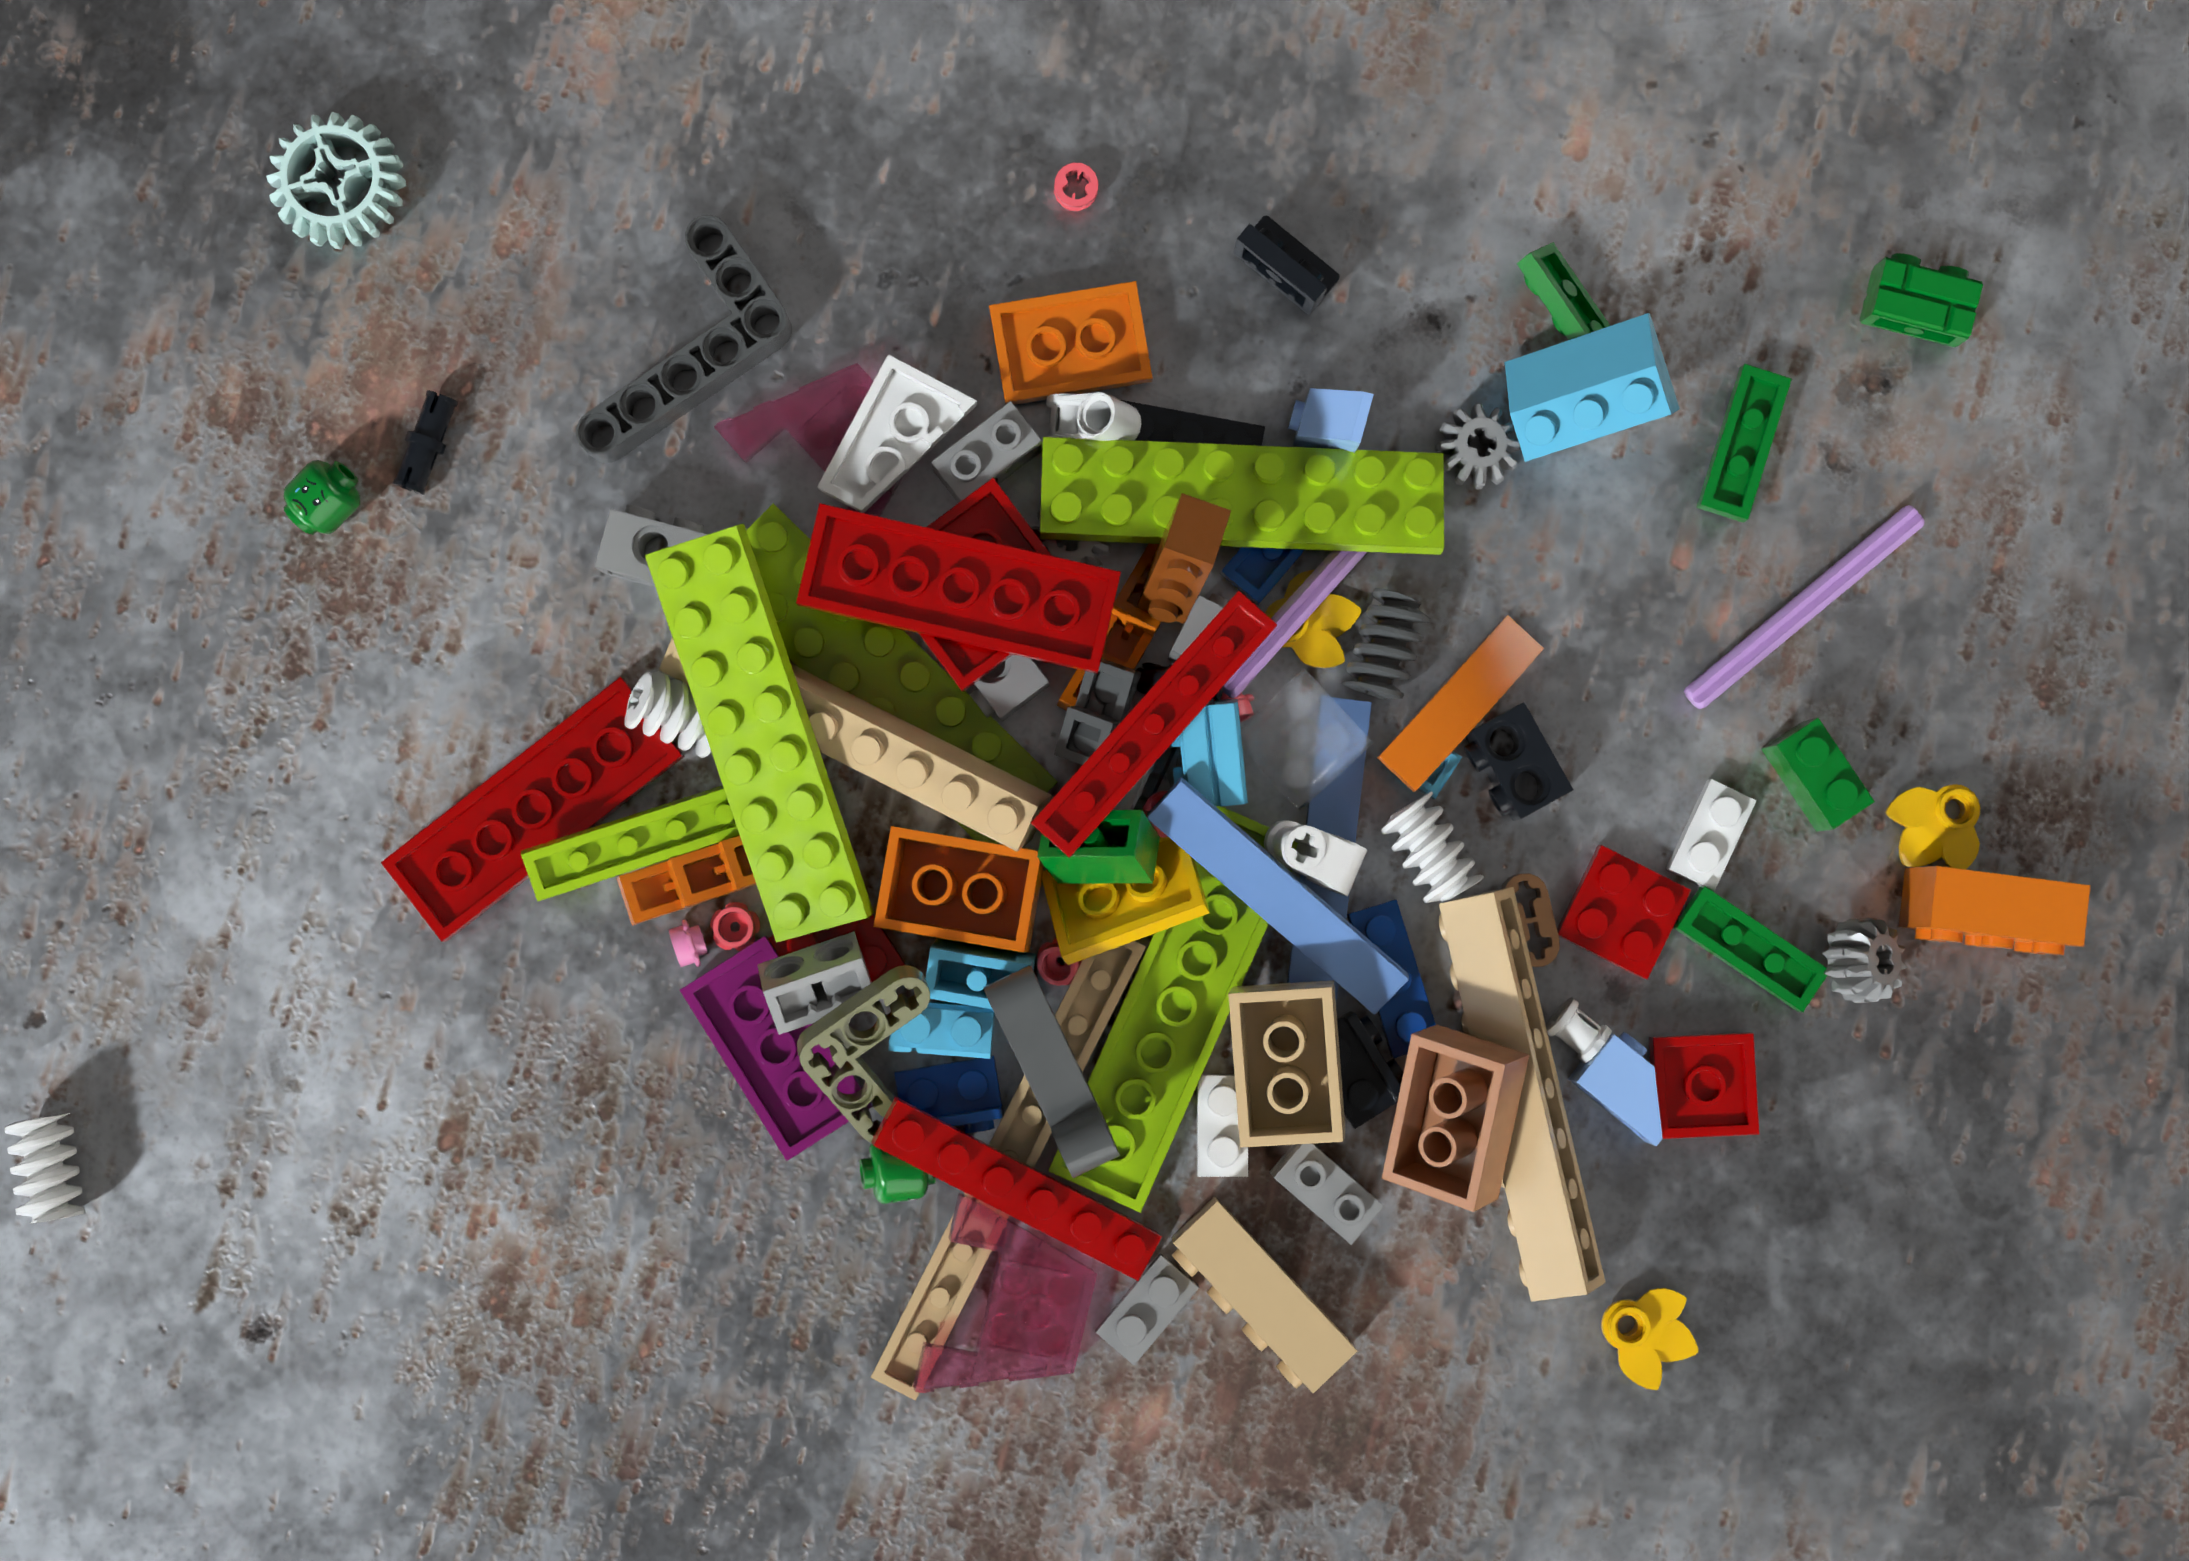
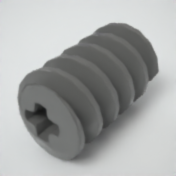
[1341,588,1431,699]

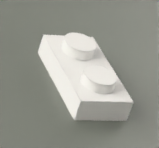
[1665,779,1757,891]
[1197,1074,1248,1177]

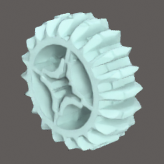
[266,112,406,250]

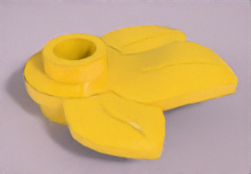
[1265,570,1361,668]
[1885,784,1980,870]
[1601,1288,1699,1390]

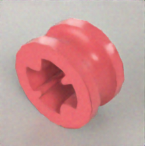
[1054,162,1098,211]

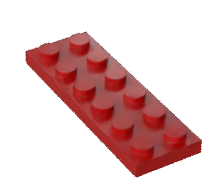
[796,503,1121,674]
[381,677,685,942]

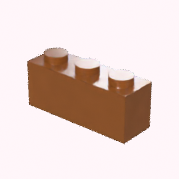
[1137,493,1231,624]

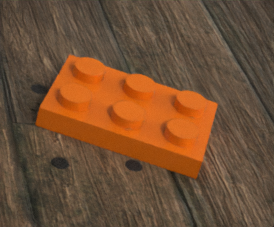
[989,281,1153,405]

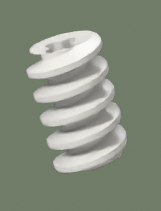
[625,671,711,758]
[1381,791,1484,903]
[5,1113,85,1224]

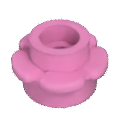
[668,919,708,967]

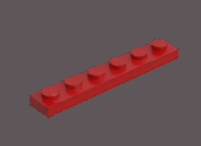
[1031,591,1277,858]
[871,1096,1162,1281]

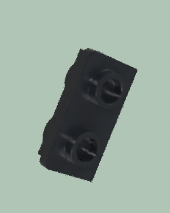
[1233,215,1340,316]
[1337,1011,1404,1129]

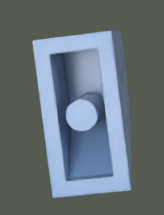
[1288,388,1374,453]
[1568,1032,1663,1146]

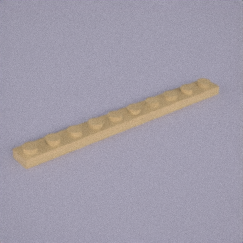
[870,941,1146,1401]

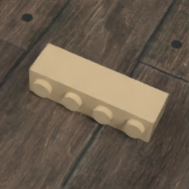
[1171,1196,1357,1393]

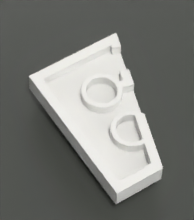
[817,355,978,513]

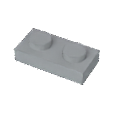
[1095,1253,1199,1365]

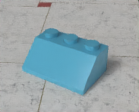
[1505,313,1680,462]

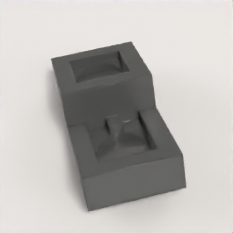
[1054,658,1142,765]

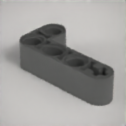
[983,965,1120,1178]

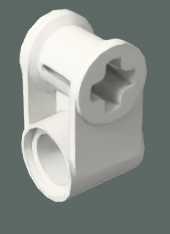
[1046,392,1141,441]
[1264,820,1367,896]

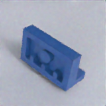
[894,1055,1004,1133]

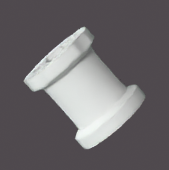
[1546,997,1612,1063]

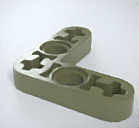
[797,965,930,1143]

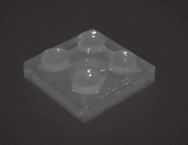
[1241,668,1374,811]

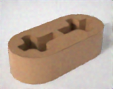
[1501,873,1560,967]

